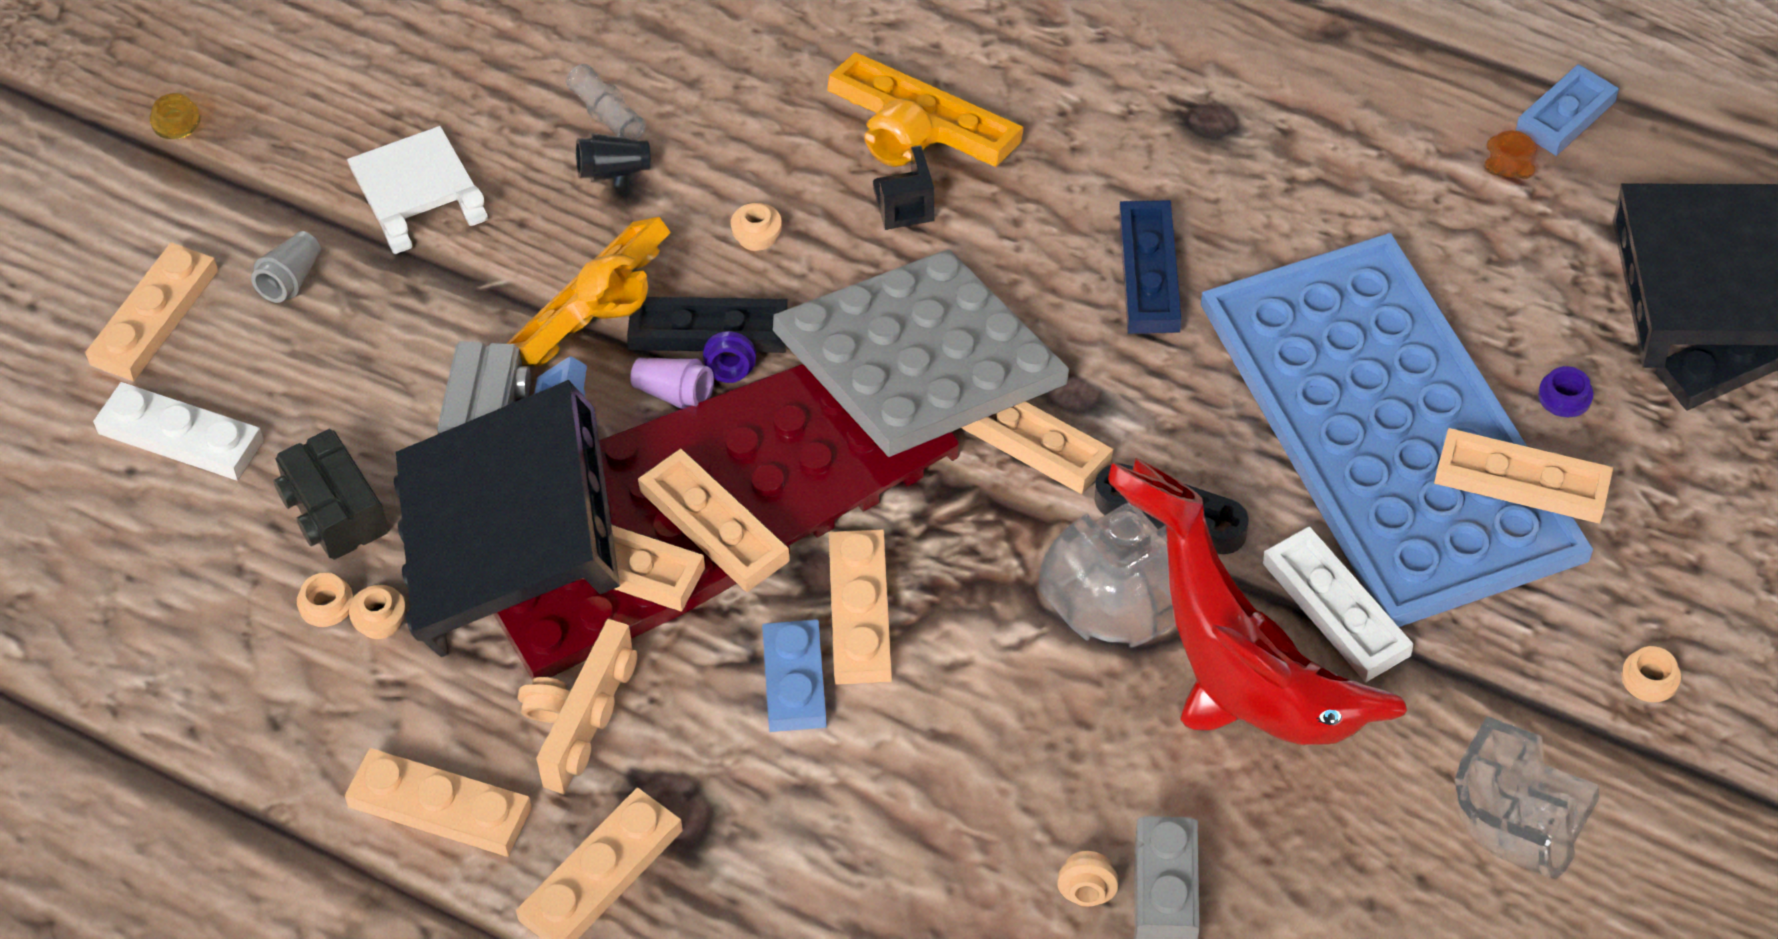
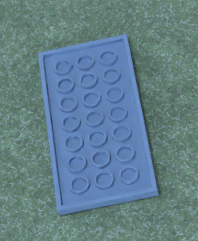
[1201,233,1593,627]

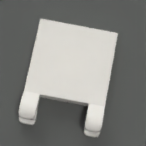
[347,126,488,254]

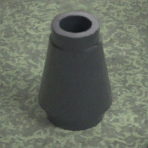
[576,133,651,183]

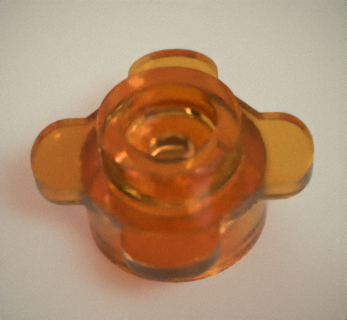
[1484,130,1537,179]

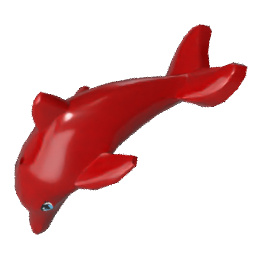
[1108,458,1407,746]

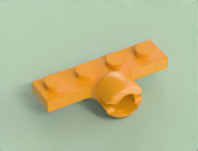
[827,52,1024,167]
[506,217,671,367]

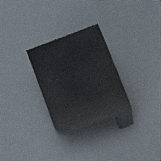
[873,145,935,230]

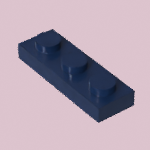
[1119,200,1181,334]

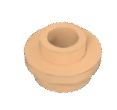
[731,203,782,251]
[297,573,354,627]
[349,585,406,639]
[1621,646,1681,702]
[518,677,570,723]
[1058,851,1118,907]

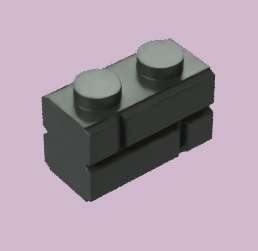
[273,428,389,560]

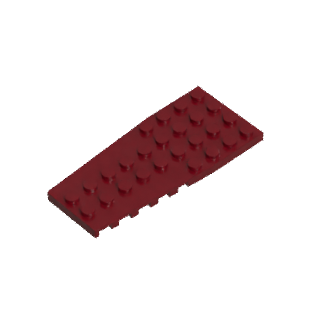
[494,364,959,680]

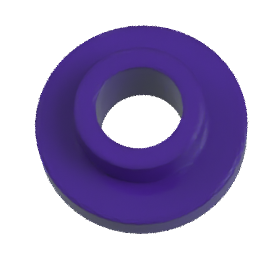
[703,331,756,383]
[1538,366,1594,418]

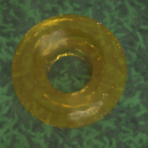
[150,93,201,139]

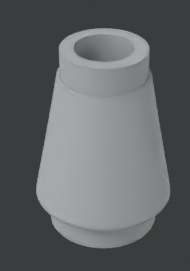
[251,231,321,303]

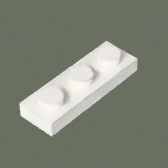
[93,382,264,481]
[1263,526,1414,683]

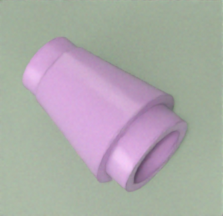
[631,357,714,409]

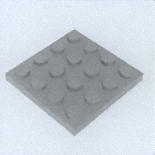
[773,249,1069,457]

